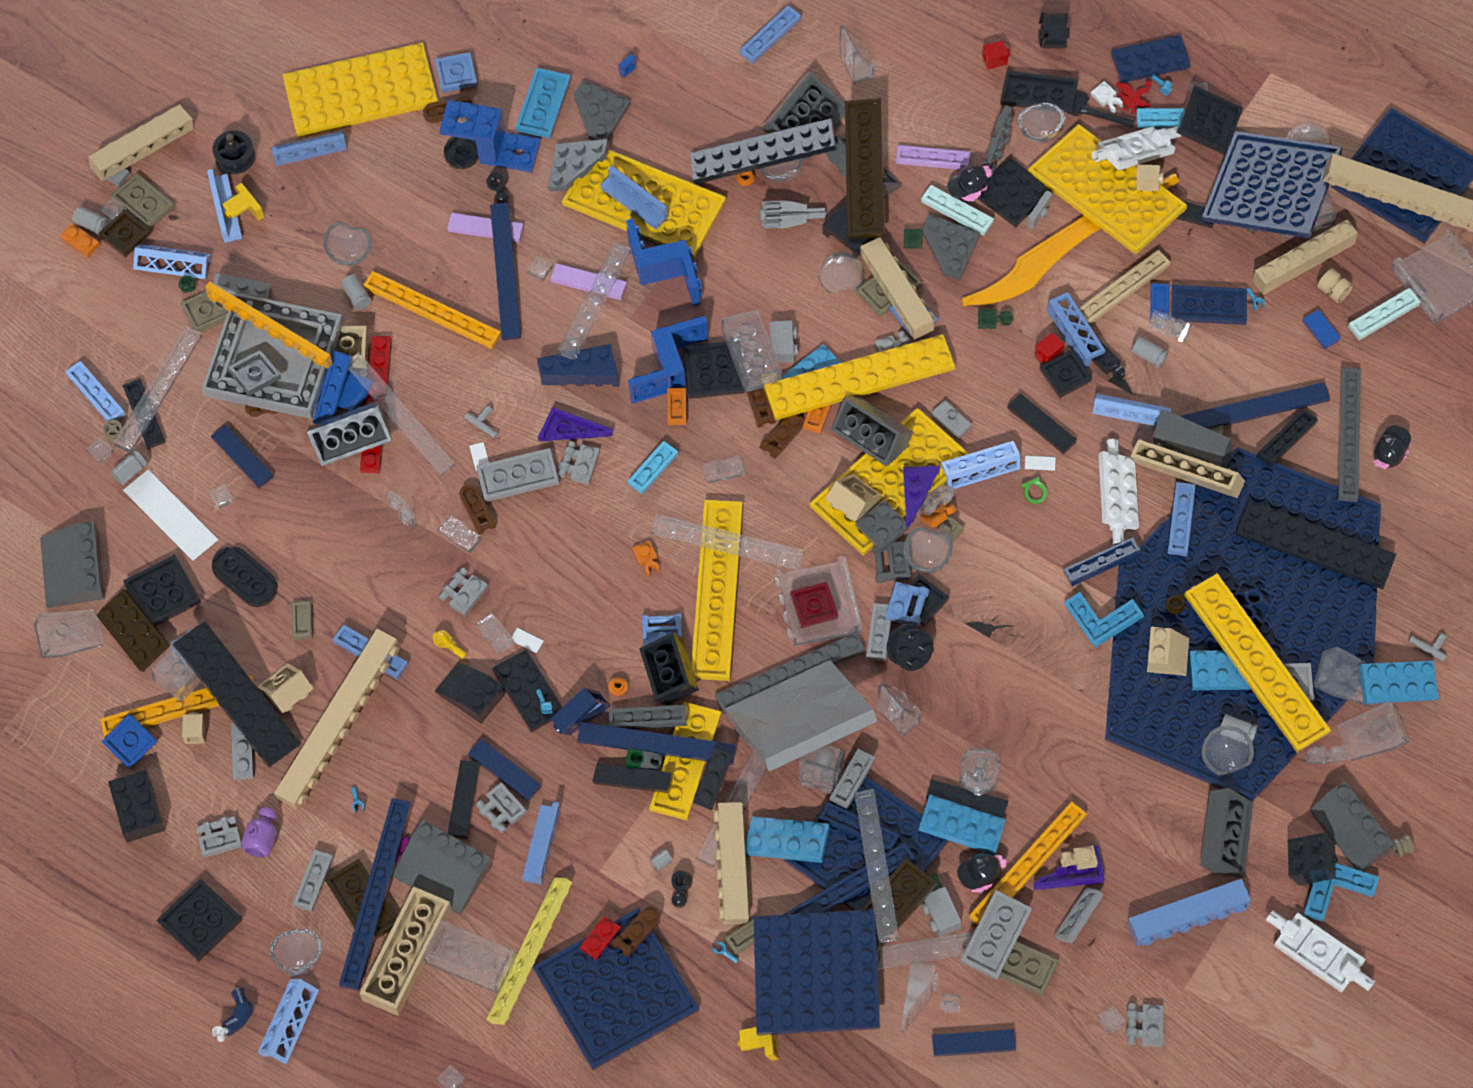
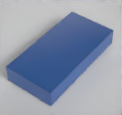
[1150,283,1169,320]
[1302,310,1341,349]

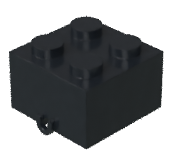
[1288,832,1338,886]

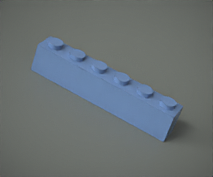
[1127,879,1251,946]

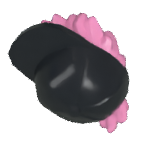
[948,164,993,202]
[1373,425,1411,469]
[957,853,1007,893]

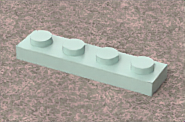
[921,185,994,235]
[1348,288,1421,341]

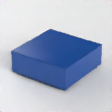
[618,54,636,78]

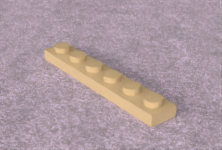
[1075,250,1171,325]

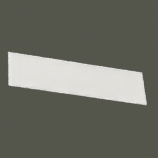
[123,469,218,561]

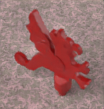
[1116,81,1152,114]

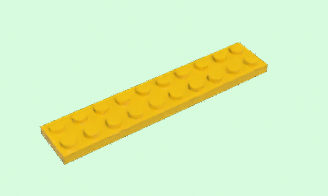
[764,335,955,420]
[691,500,743,681]
[1184,573,1331,752]

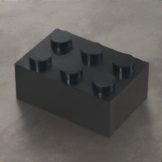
[639,632,699,706]
[108,770,165,843]

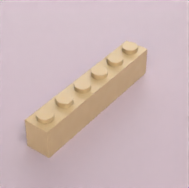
[88,105,193,181]
[1252,220,1358,295]
[860,237,935,339]
[1131,439,1245,498]
[713,803,749,925]

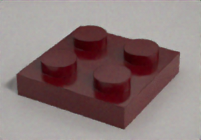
[790,582,838,628]

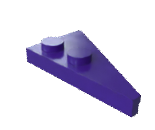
[538,407,613,442]
[903,466,940,527]
[1033,845,1104,890]

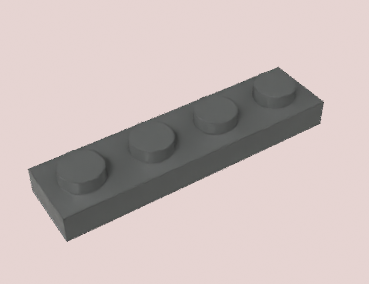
[609,705,688,729]

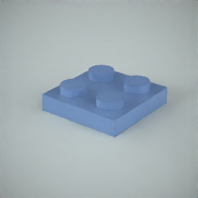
[435,52,477,93]

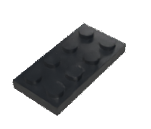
[1000,71,1078,113]
[492,650,563,732]

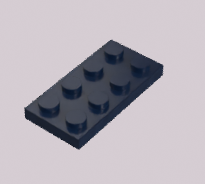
[1111,35,1191,83]
[1171,285,1247,325]

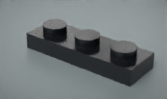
[693,747,734,810]

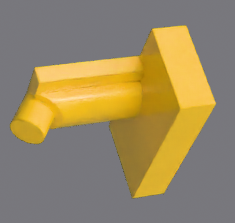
[222,183,264,221]
[737,1027,779,1060]

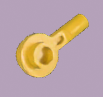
[432,630,467,659]

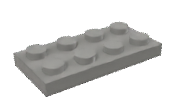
[476,448,559,502]
[960,890,1032,980]

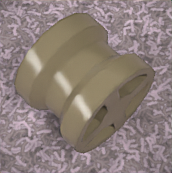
[103,420,125,443]
[1392,834,1414,858]

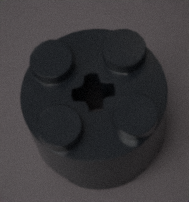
[1038,12,1070,49]

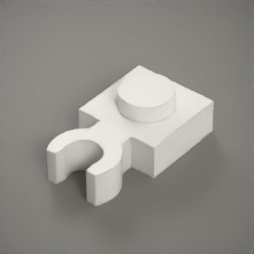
[1091,81,1123,113]

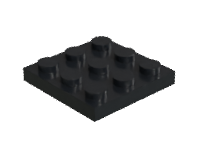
[1176,85,1243,155]
[978,158,1052,228]
[683,340,745,399]
[123,554,201,626]
[156,878,243,962]

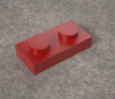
[580,916,621,961]

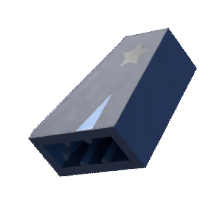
[551,687,611,736]

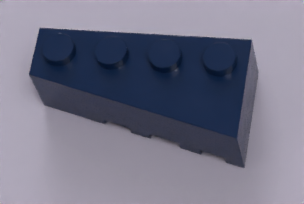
[537,344,619,387]

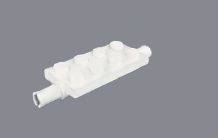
[1092,126,1182,170]
[1098,439,1139,546]
[1266,910,1375,993]

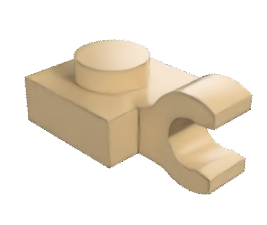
[1060,846,1098,870]

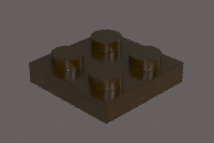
[98,209,151,258]

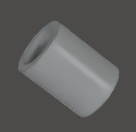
[650,849,673,871]

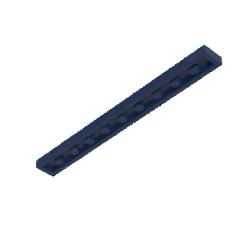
[339,798,412,991]

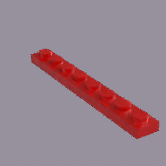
[360,336,391,473]

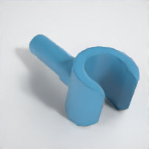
[1152,74,1172,95]
[1247,288,1265,310]
[536,689,552,714]
[351,787,365,813]
[711,941,739,963]

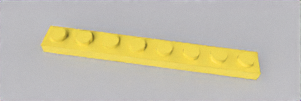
[486,877,572,1025]

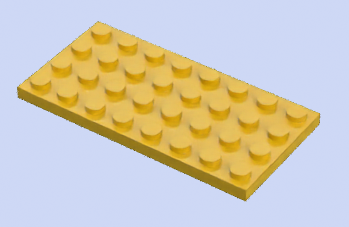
[282,43,438,137]
[1028,124,1187,255]
[562,150,726,259]
[809,408,969,556]

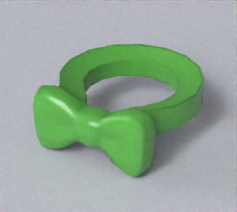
[1021,477,1047,504]

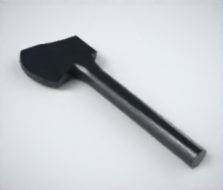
[1067,91,1135,128]

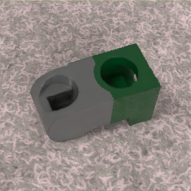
[625,747,663,771]

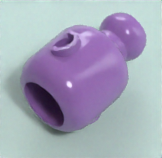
[241,807,278,858]

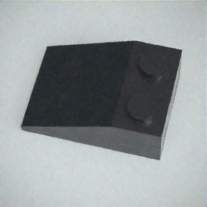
[435,662,505,724]

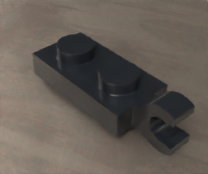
[1085,339,1126,381]

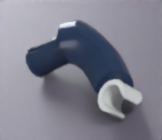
[212,988,254,1042]

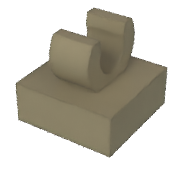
[937,516,964,544]

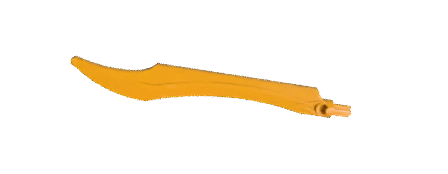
[962,173,1179,306]

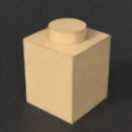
[1137,165,1163,191]
[182,712,206,744]

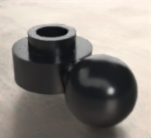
[487,172,509,204]
[671,870,693,908]

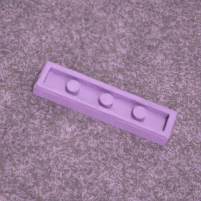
[896,145,971,170]
[447,213,524,243]
[550,263,627,300]

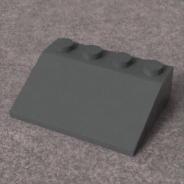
[761,72,845,160]
[40,521,104,608]
[392,820,492,915]

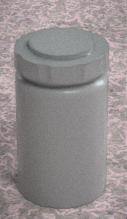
[72,206,109,234]
[341,274,371,310]
[1131,336,1169,368]
[110,451,147,486]
[1219,714,1257,744]

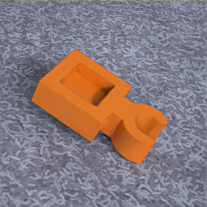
[920,501,956,528]
[632,541,660,577]

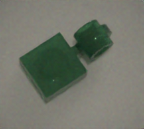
[978,309,1013,329]

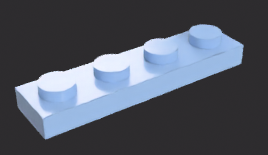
[65,361,126,422]

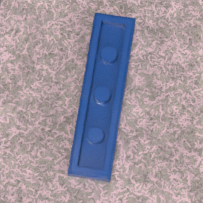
[312,351,353,424]

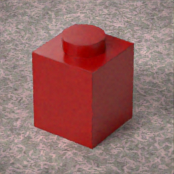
[982,40,1011,70]
[1034,332,1065,364]

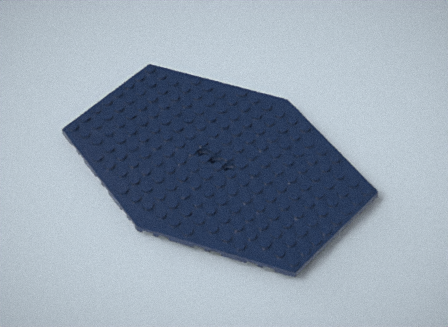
[1105,447,1381,802]

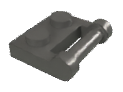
[872,541,910,583]

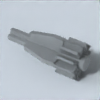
[759,200,826,229]

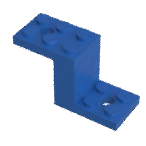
[439,100,541,173]
[626,219,702,307]
[628,316,708,404]

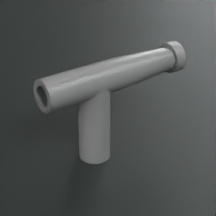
[465,406,499,439]
[1409,633,1447,662]

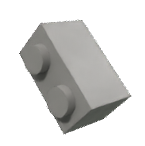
[769,321,798,364]
[921,887,962,938]

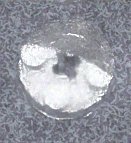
[959,747,1001,796]

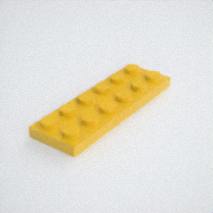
[649,702,721,821]

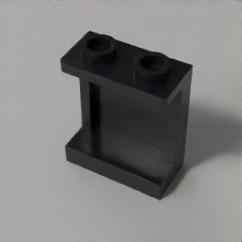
[822,201,879,259]

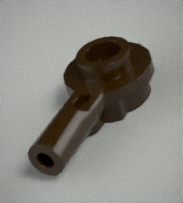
[1165,585,1195,614]

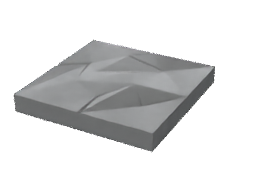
[201,292,344,419]
[725,660,877,771]

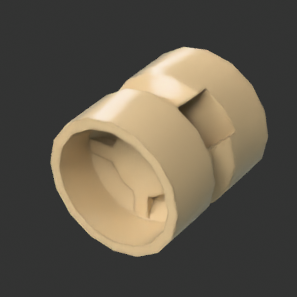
[1317,268,1353,303]

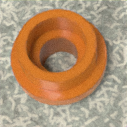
[736,171,755,186]
[608,677,628,696]

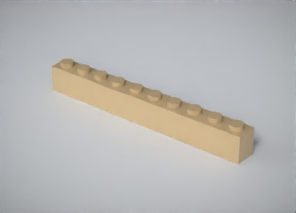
[1322,154,1473,232]
[274,629,400,810]

